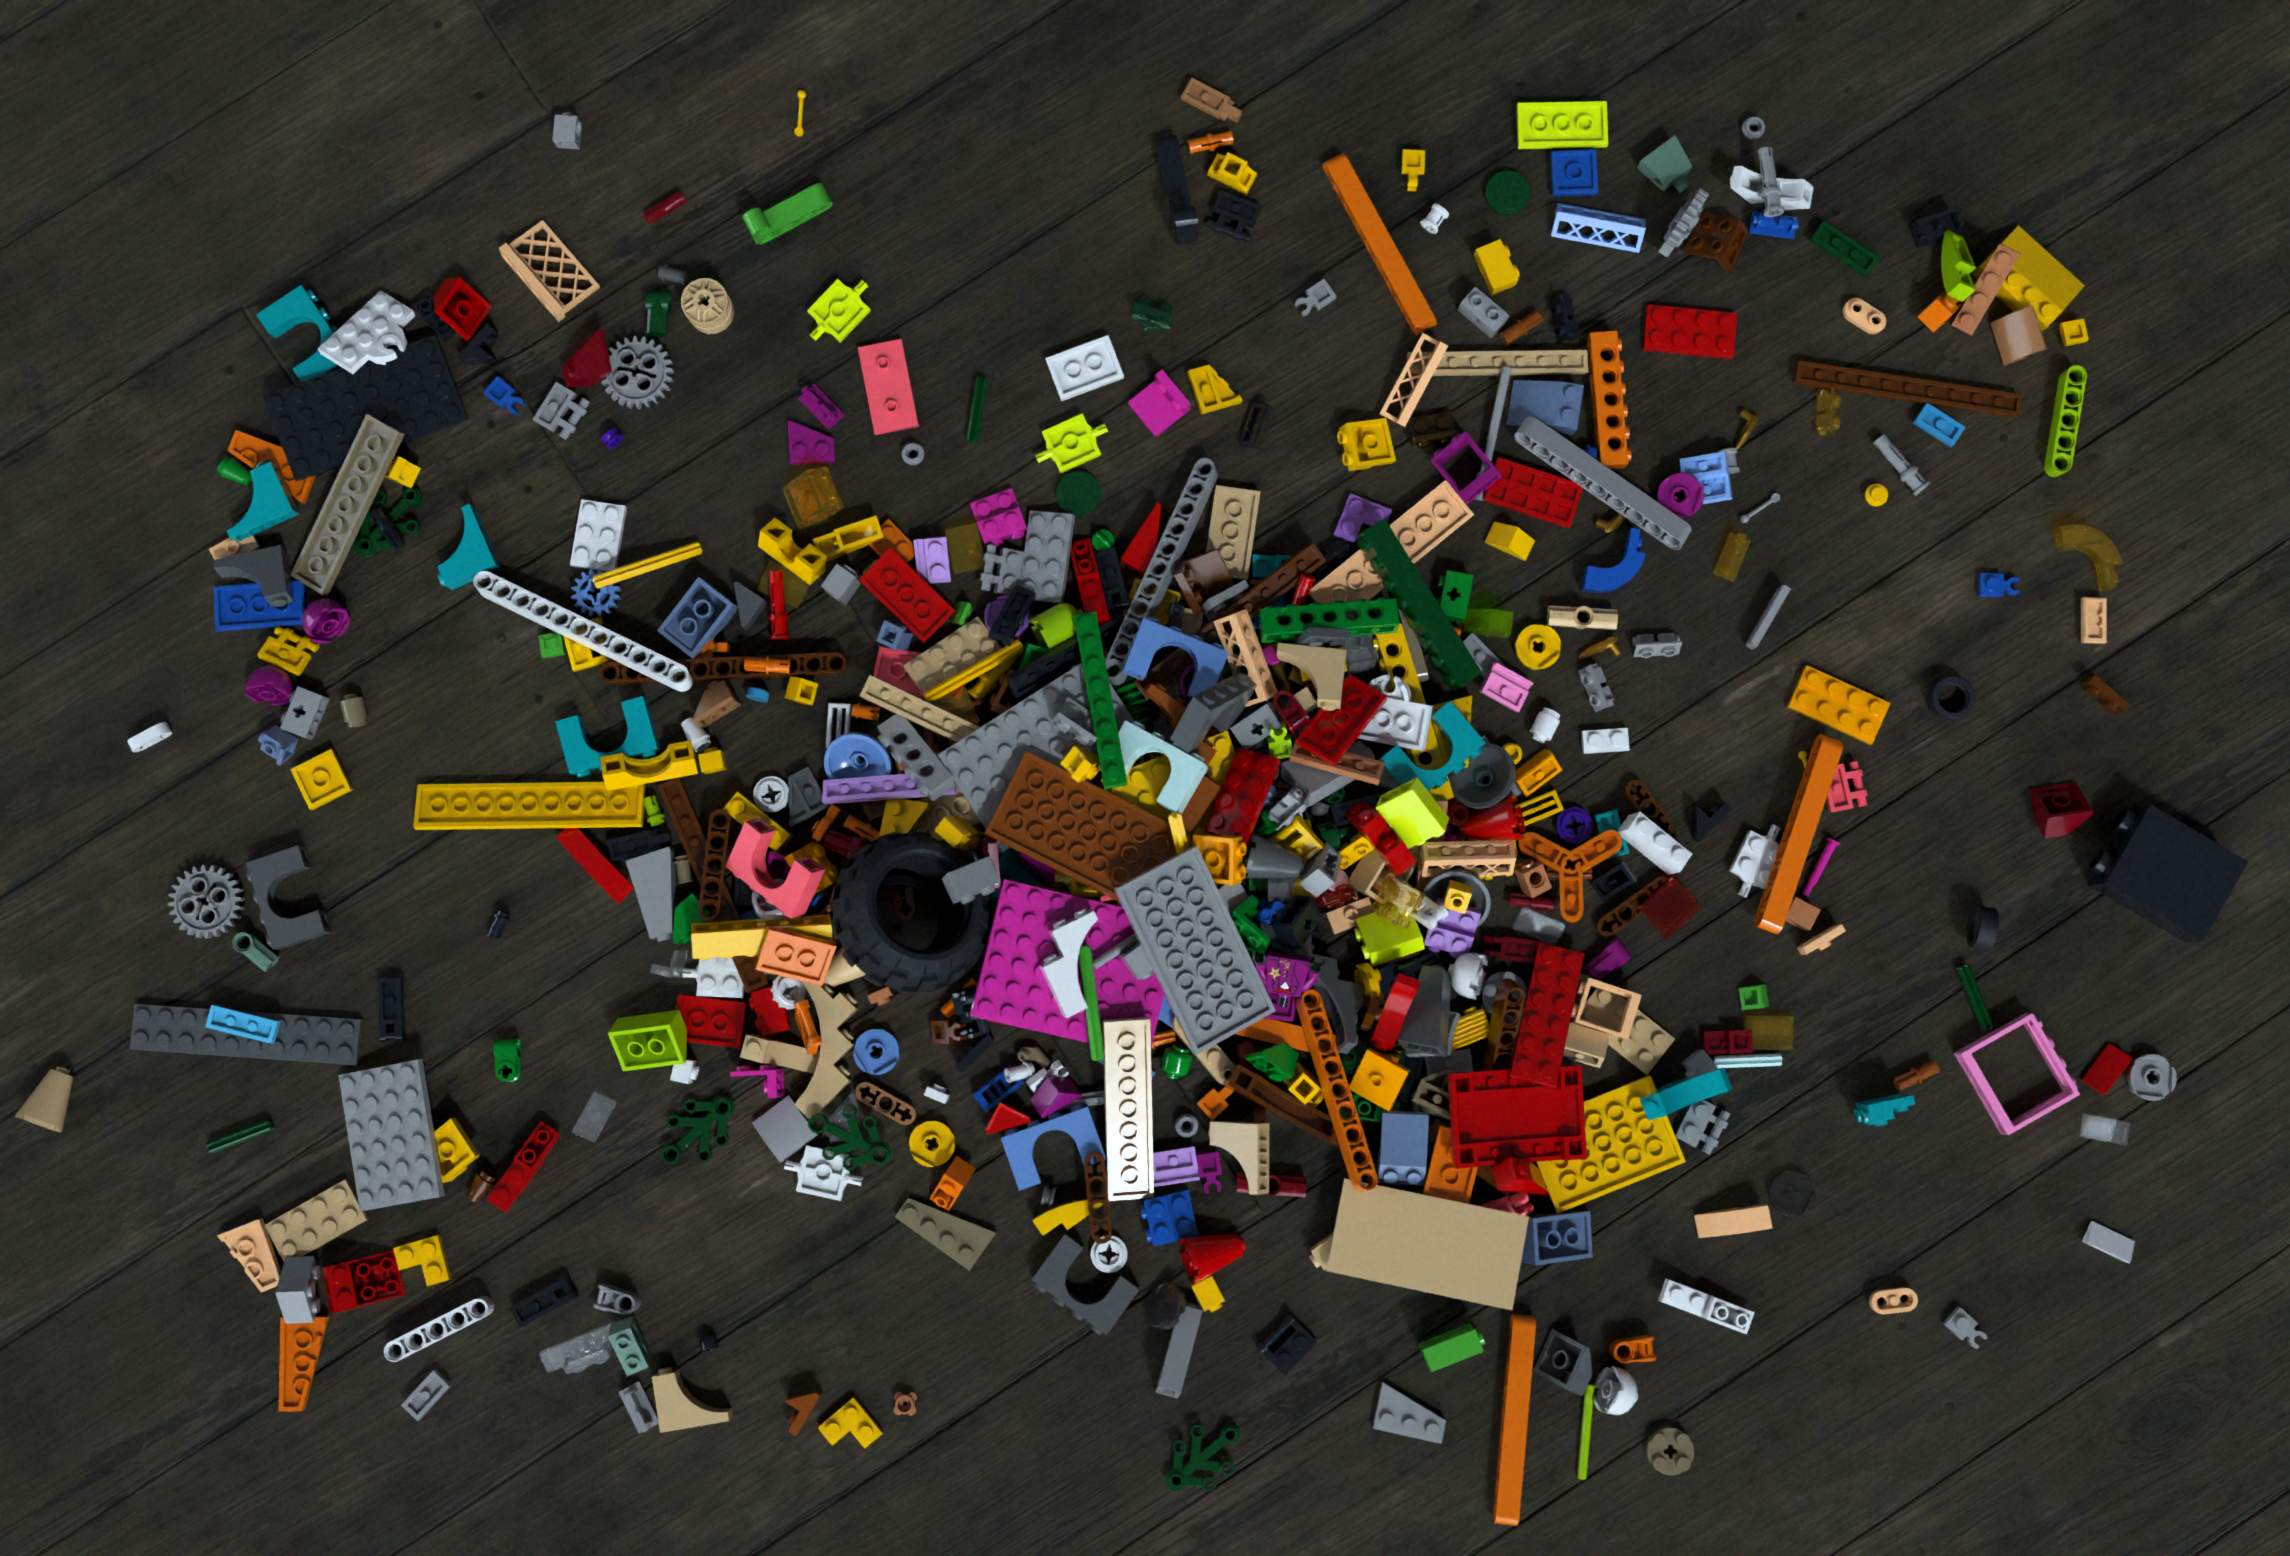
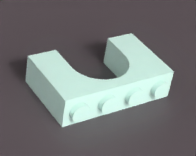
[1098,720,1208,814]

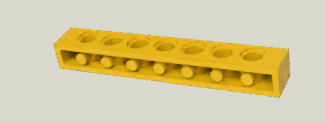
[1371,623,1454,800]

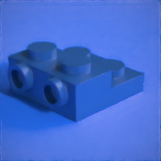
[1140,1190,1198,1246]

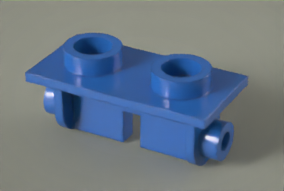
[1749,211,1799,239]

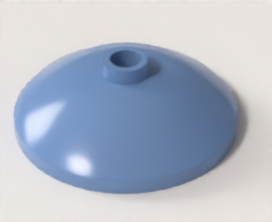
[824,732,892,780]

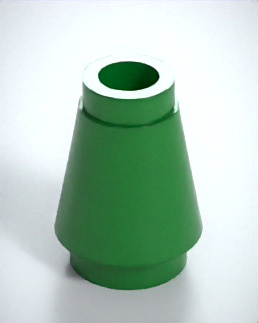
[217,457,252,486]

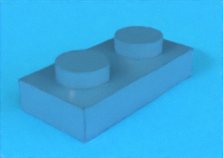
[1913,403,1965,447]

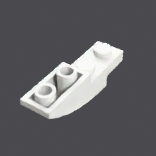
[1658,1278,1755,1334]

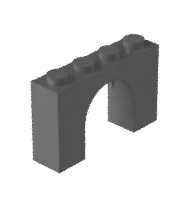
[1170,672,1257,753]
[246,845,332,950]
[1032,1232,1140,1335]

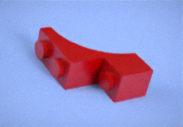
[1345,801,1416,876]

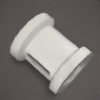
[1420,203,1449,234]

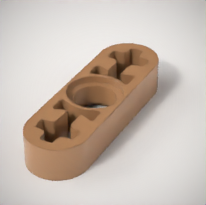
[855,1082,917,1125]

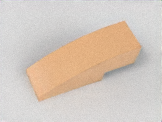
[1694,1204,1772,1238]

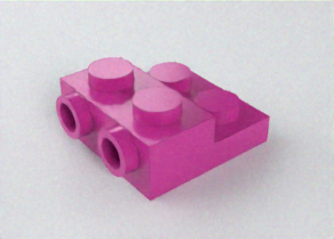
[970,488,1027,546]

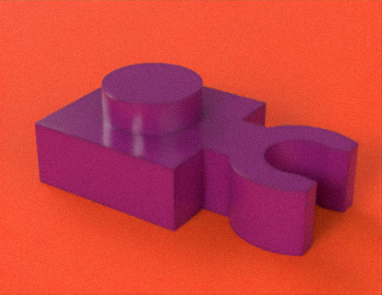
[1196,1151,1222,1194]

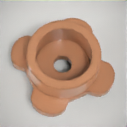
[893,1392,917,1416]

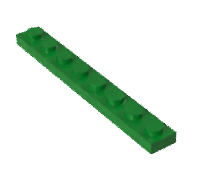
[1074,611,1128,789]

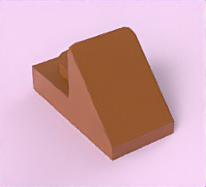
[784,1389,823,1436]

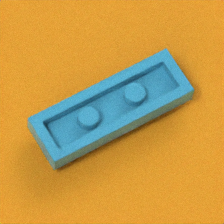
[205,1005,281,1044]

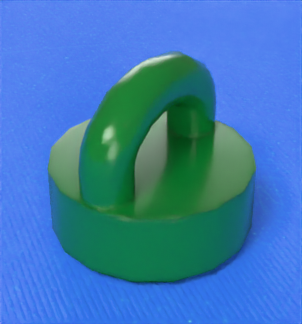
[1092,530,1115,552]

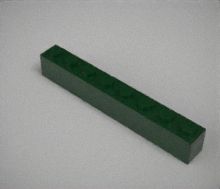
[1356,518,1482,691]

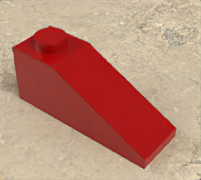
[1121,502,1161,577]
[1492,1157,1549,1195]

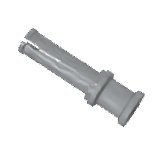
[1758,147,1784,217]
[1873,434,1931,496]

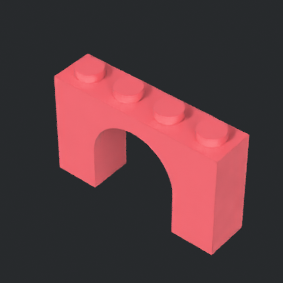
[725,818,825,918]

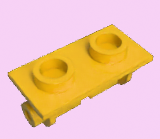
[1337,831,1374,871]

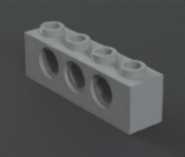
[877,714,955,801]

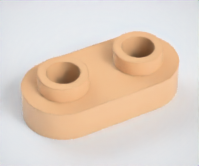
[1843,298,1886,334]
[1869,1287,1918,1314]

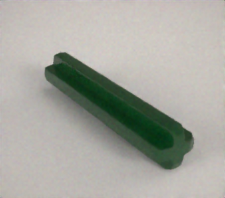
[966,377,988,443]
[1957,964,1994,1031]
[206,1119,274,1153]

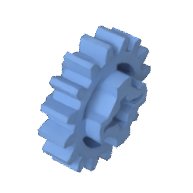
[571,569,622,618]

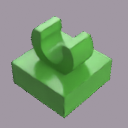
[538,632,566,659]

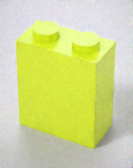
[1376,777,1449,849]
[1354,905,1425,967]

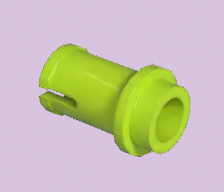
[644,796,665,826]

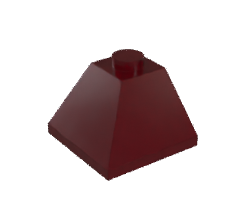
[562,329,612,387]
[2030,782,2093,838]

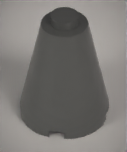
[1242,833,1305,878]

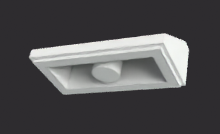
[2082,1221,2135,1263]

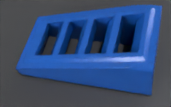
[972,1065,1024,1113]

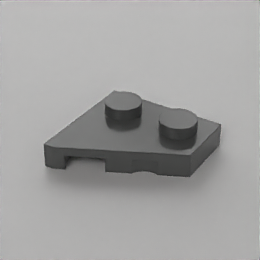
[1290,627,1351,648]
[788,766,830,827]

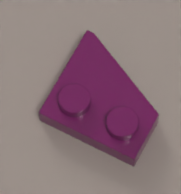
[788,421,836,465]

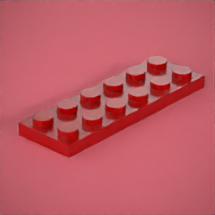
[1509,943,1584,1088]

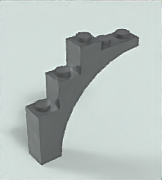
[1258,923,1366,1054]

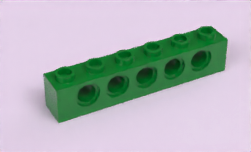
[1258,597,1400,643]

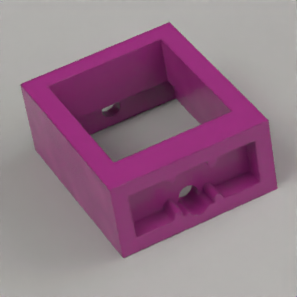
[1430,431,1502,505]

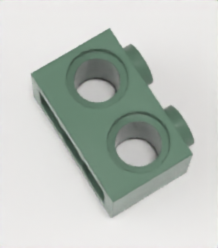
[608,1316,651,1376]

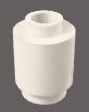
[1530,707,1560,743]

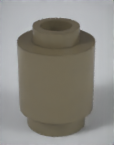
[340,694,368,728]

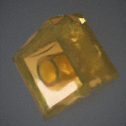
[782,467,844,529]

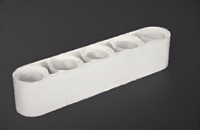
[384,1296,494,1362]

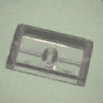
[1513,907,1566,946]
[572,1091,617,1143]

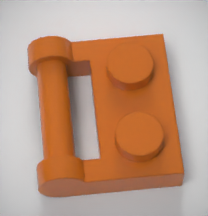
[794,1000,823,1057]

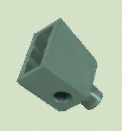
[1637,135,1692,194]

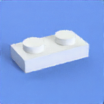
[1581,728,1630,754]

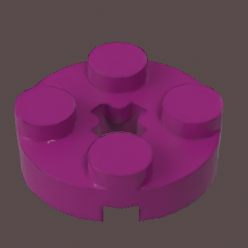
[1657,472,1705,519]

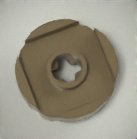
[1646,1426,1694,1475]

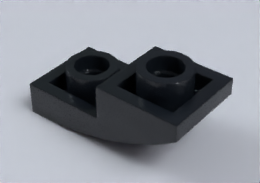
[412,292,457,343]

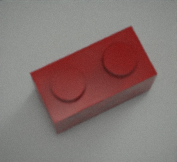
[749,986,793,1037]

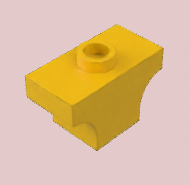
[1207,152,1257,195]
[385,456,421,488]
[1060,744,1100,782]
[1283,1061,1324,1108]

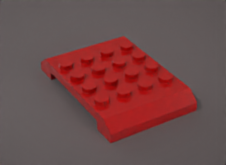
[1448,1065,1587,1169]

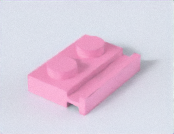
[1479,662,1533,712]

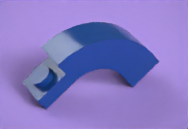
[1581,528,1646,594]

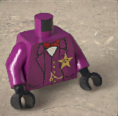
[1252,949,1325,1007]

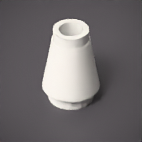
[681,717,711,752]

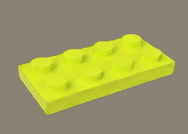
[1517,101,1608,149]

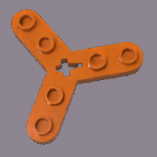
[1519,830,1622,923]

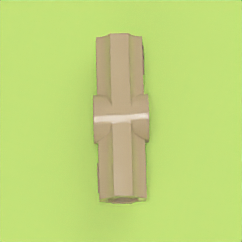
[1547,605,1618,630]

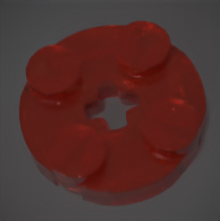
[1313,884,1358,912]

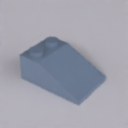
[1506,380,1584,435]
[657,577,738,659]
[1377,1110,1429,1186]
[1521,1211,1593,1266]

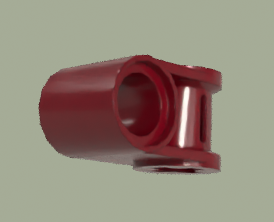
[1273,691,1311,735]

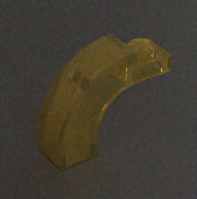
[2053,524,2122,592]

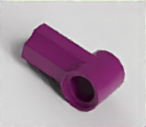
[1584,938,1632,981]

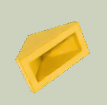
[1484,522,1535,561]

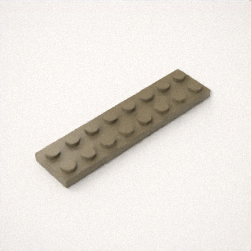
[290,414,405,596]

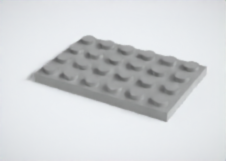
[338,1059,445,1211]

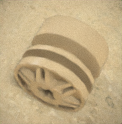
[681,278,734,334]

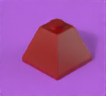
[434,277,492,341]

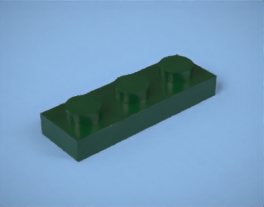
[1809,220,1880,278]

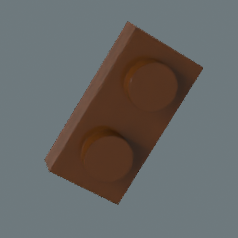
[2082,675,2130,714]

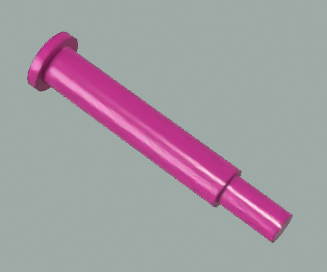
[1802,837,1840,897]

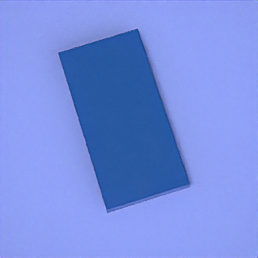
[214,580,307,632]

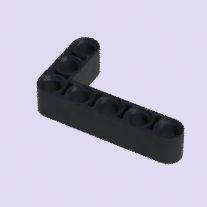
[1155,135,1199,245]

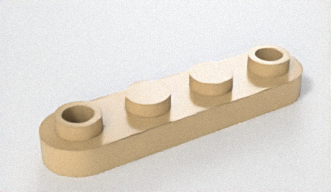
[1171,1015,1234,1085]

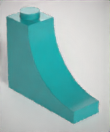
[227,461,300,542]
[437,504,501,590]
[1640,1067,1732,1121]

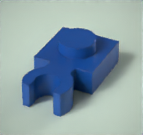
[483,376,526,415]
[1978,573,2020,598]

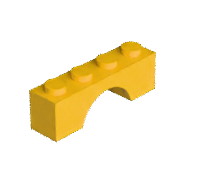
[600,740,698,791]

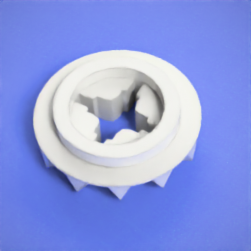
[753,776,790,812]
[770,975,805,1010]
[1091,1236,1128,1273]

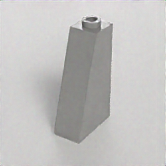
[1280,741,1375,807]
[626,846,676,942]
[1155,1302,1202,1399]

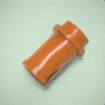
[851,702,880,721]

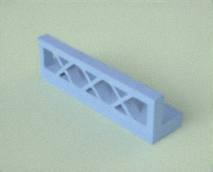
[1551,203,1646,253]

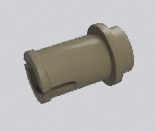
[673,855,693,884]

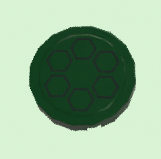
[1485,171,1530,216]
[1056,471,1101,517]

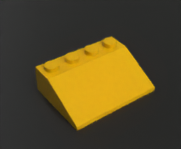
[1972,225,2085,331]

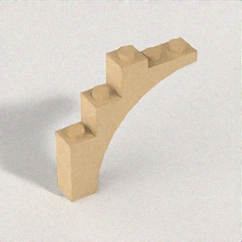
[794,981,859,1119]

